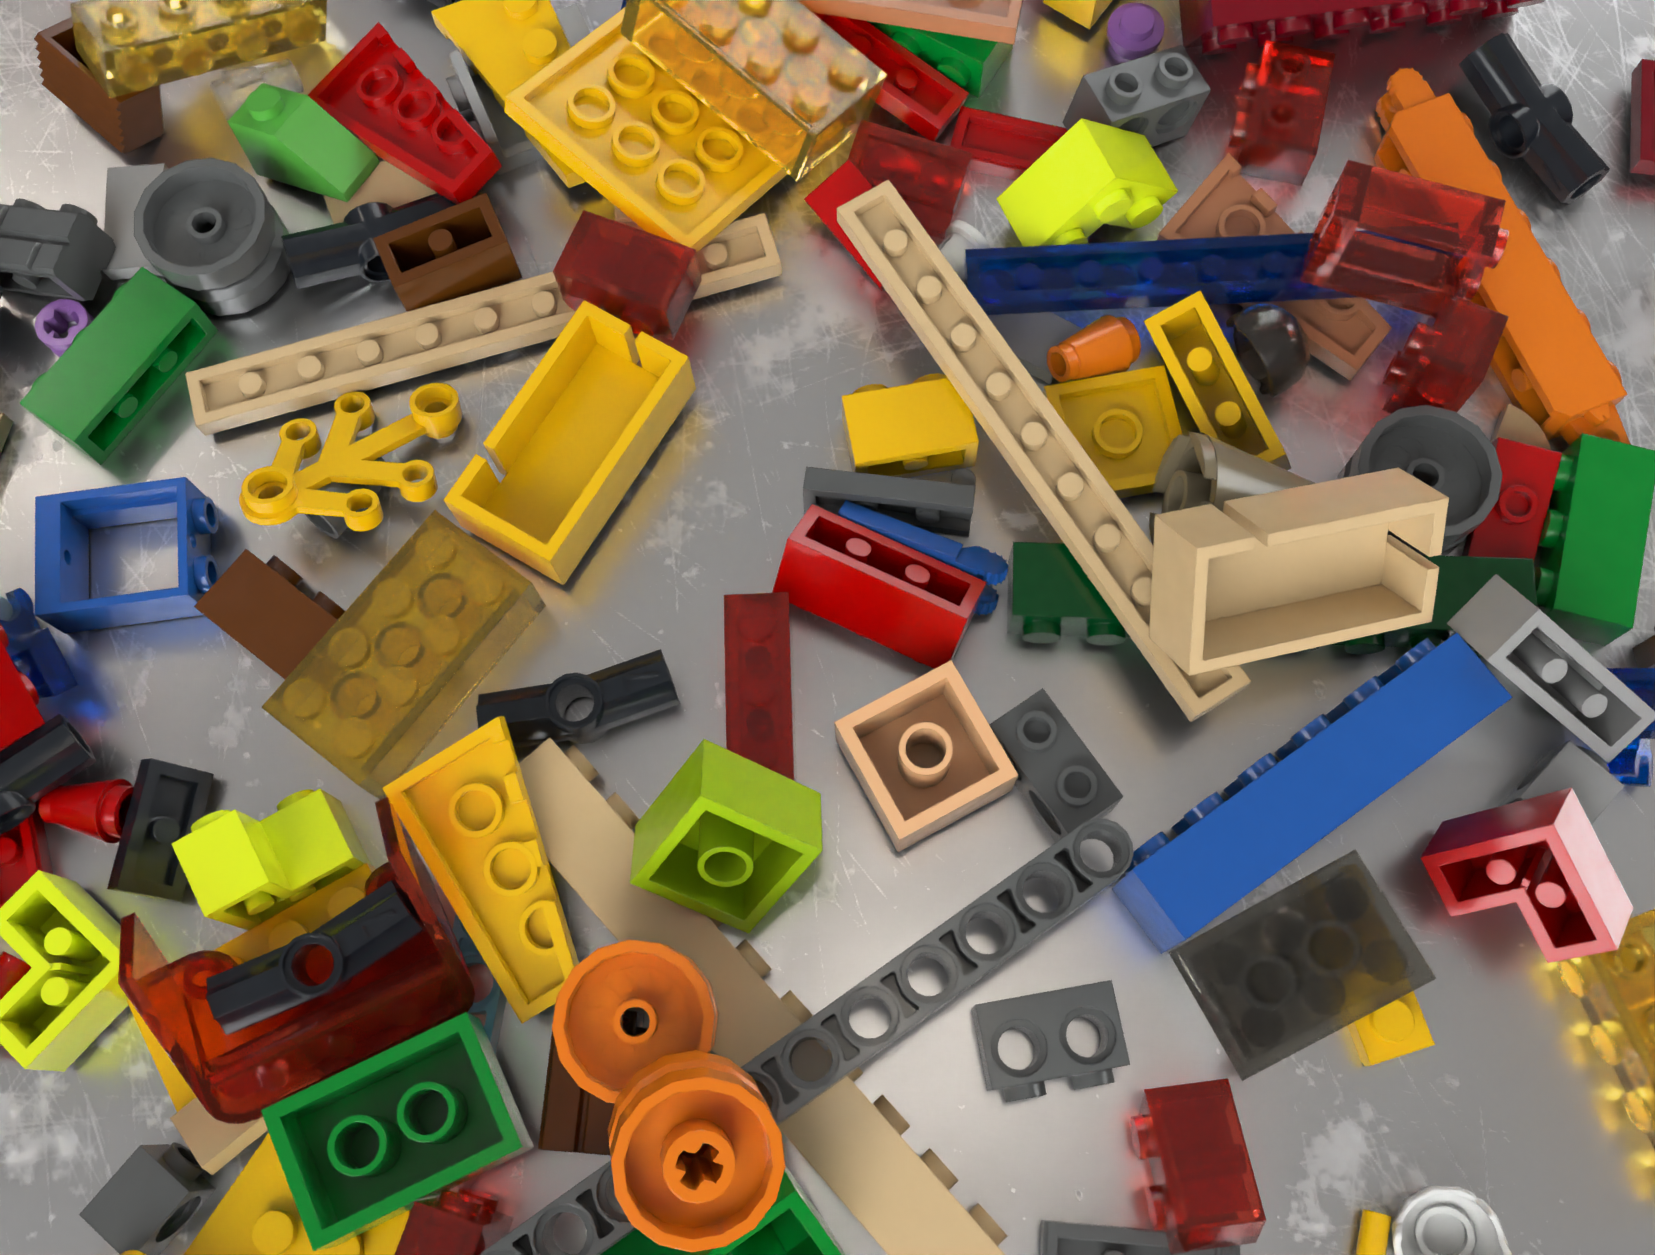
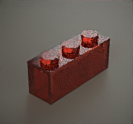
[724,592,797,782]

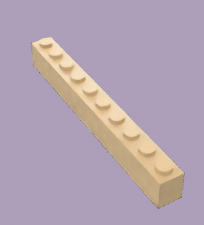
[519,737,1007,1255]

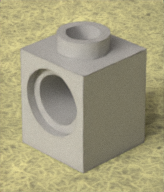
[1499,740,1624,825]

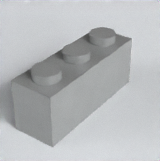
[1447,574,1655,763]

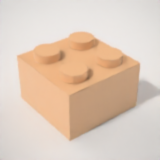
[834,660,1018,852]

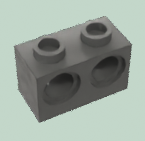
[1062,45,1211,147]
[989,688,1123,842]
[971,980,1130,1102]

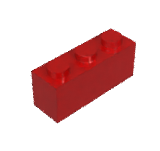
[771,504,987,669]

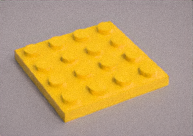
[504,0,838,264]

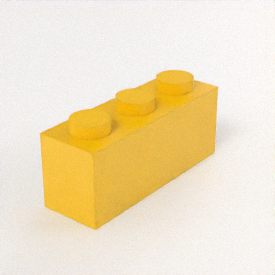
[1144,290,1291,470]

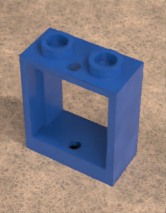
[35,477,219,634]

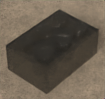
[1169,849,1436,1081]

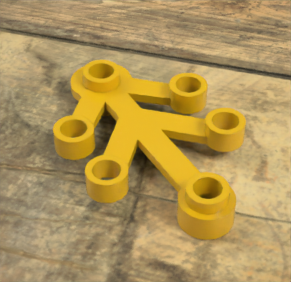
[239,383,462,532]

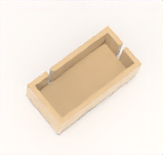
[1149,467,1449,676]

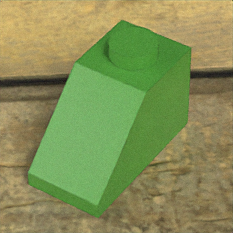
[227,83,380,202]

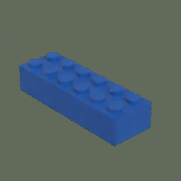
[1112,633,1512,954]

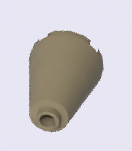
[1149,432,1315,544]

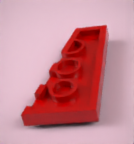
[308,22,502,205]

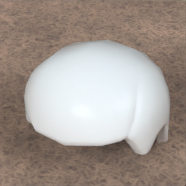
[1391,1185,1512,1255]

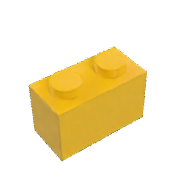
[842,373,979,478]

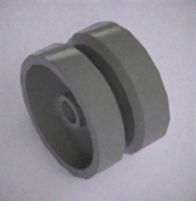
[134,158,290,316]
[1337,405,1503,556]

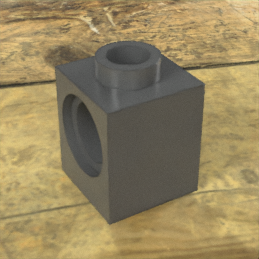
[79,1142,216,1255]

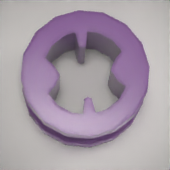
[35,299,94,357]

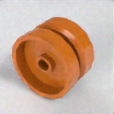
[552,939,719,1104]
[607,1050,785,1253]

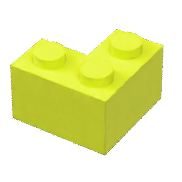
[996,118,1178,261]
[171,789,372,930]
[0,870,163,1072]

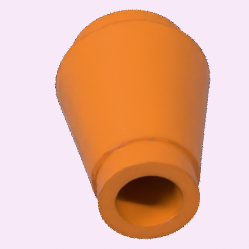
[1047,315,1141,382]

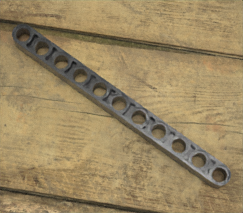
[480,819,1133,1255]

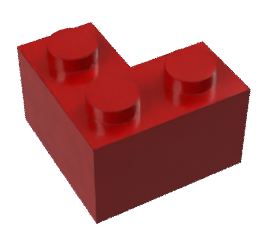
[1420,787,1633,963]

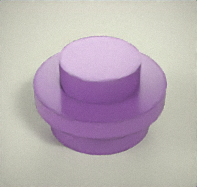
[1107,3,1165,60]

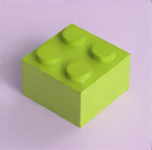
[630,739,823,934]

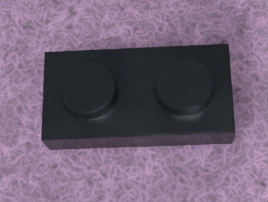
[107,758,214,902]

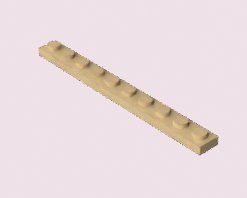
[837,179,1251,722]
[185,213,782,436]

